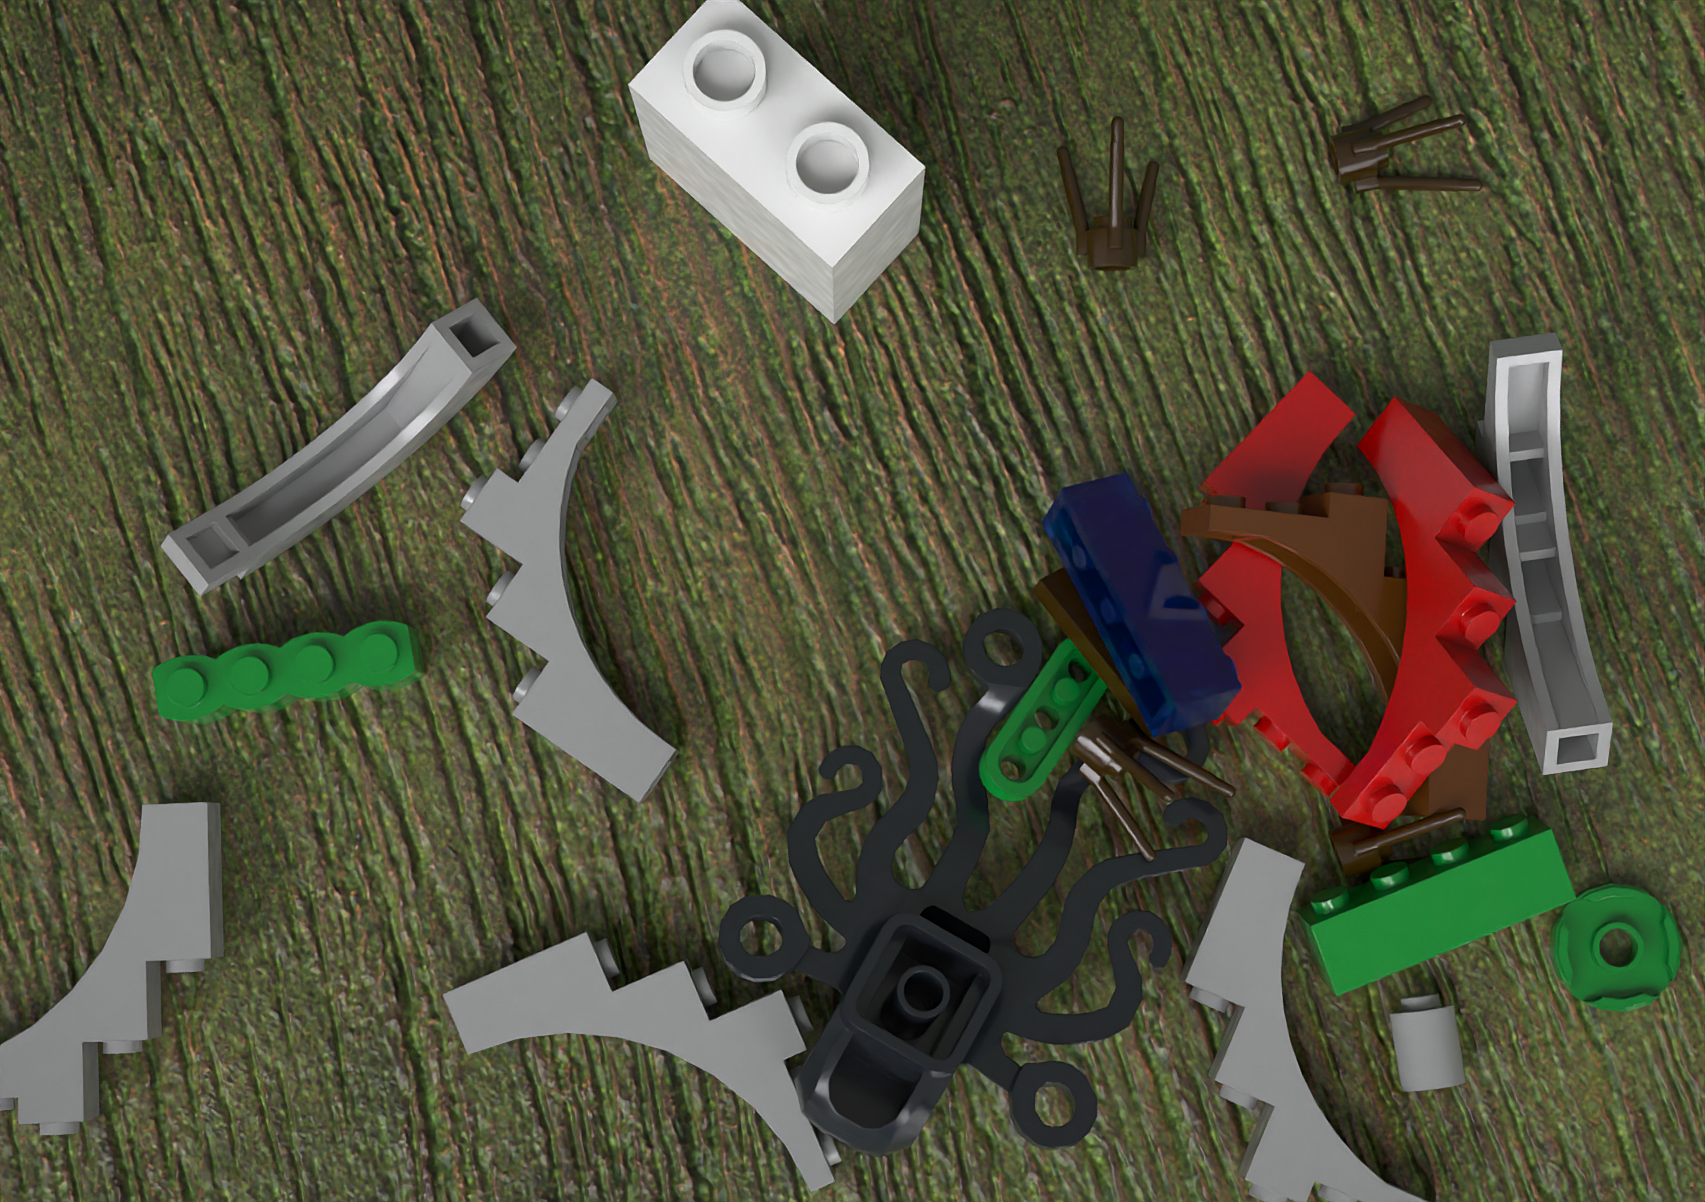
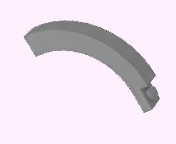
[161,298,517,597]

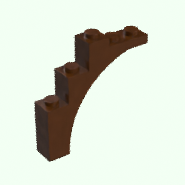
[1180,482,1494,821]

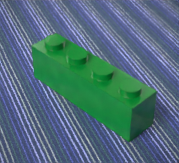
[1296,814,1577,996]

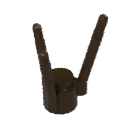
[1329,95,1483,194]
[1057,116,1159,271]
[1071,713,1236,861]
[1328,807,1466,883]

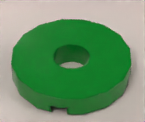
[1549,883,1682,1012]

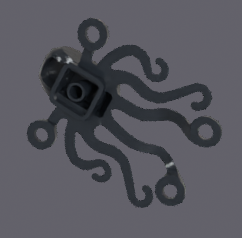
[718,608,1228,1158]

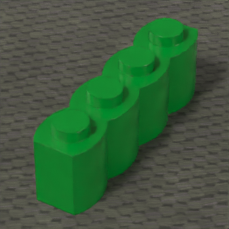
[152,621,426,724]

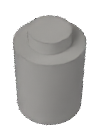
[1389,993,1466,1091]

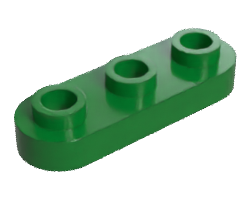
[979,638,1108,802]

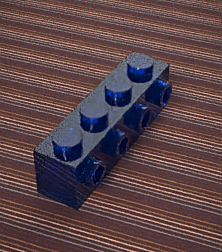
[1041,472,1242,738]

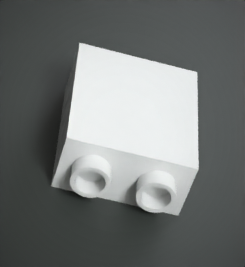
[628,0,925,324]

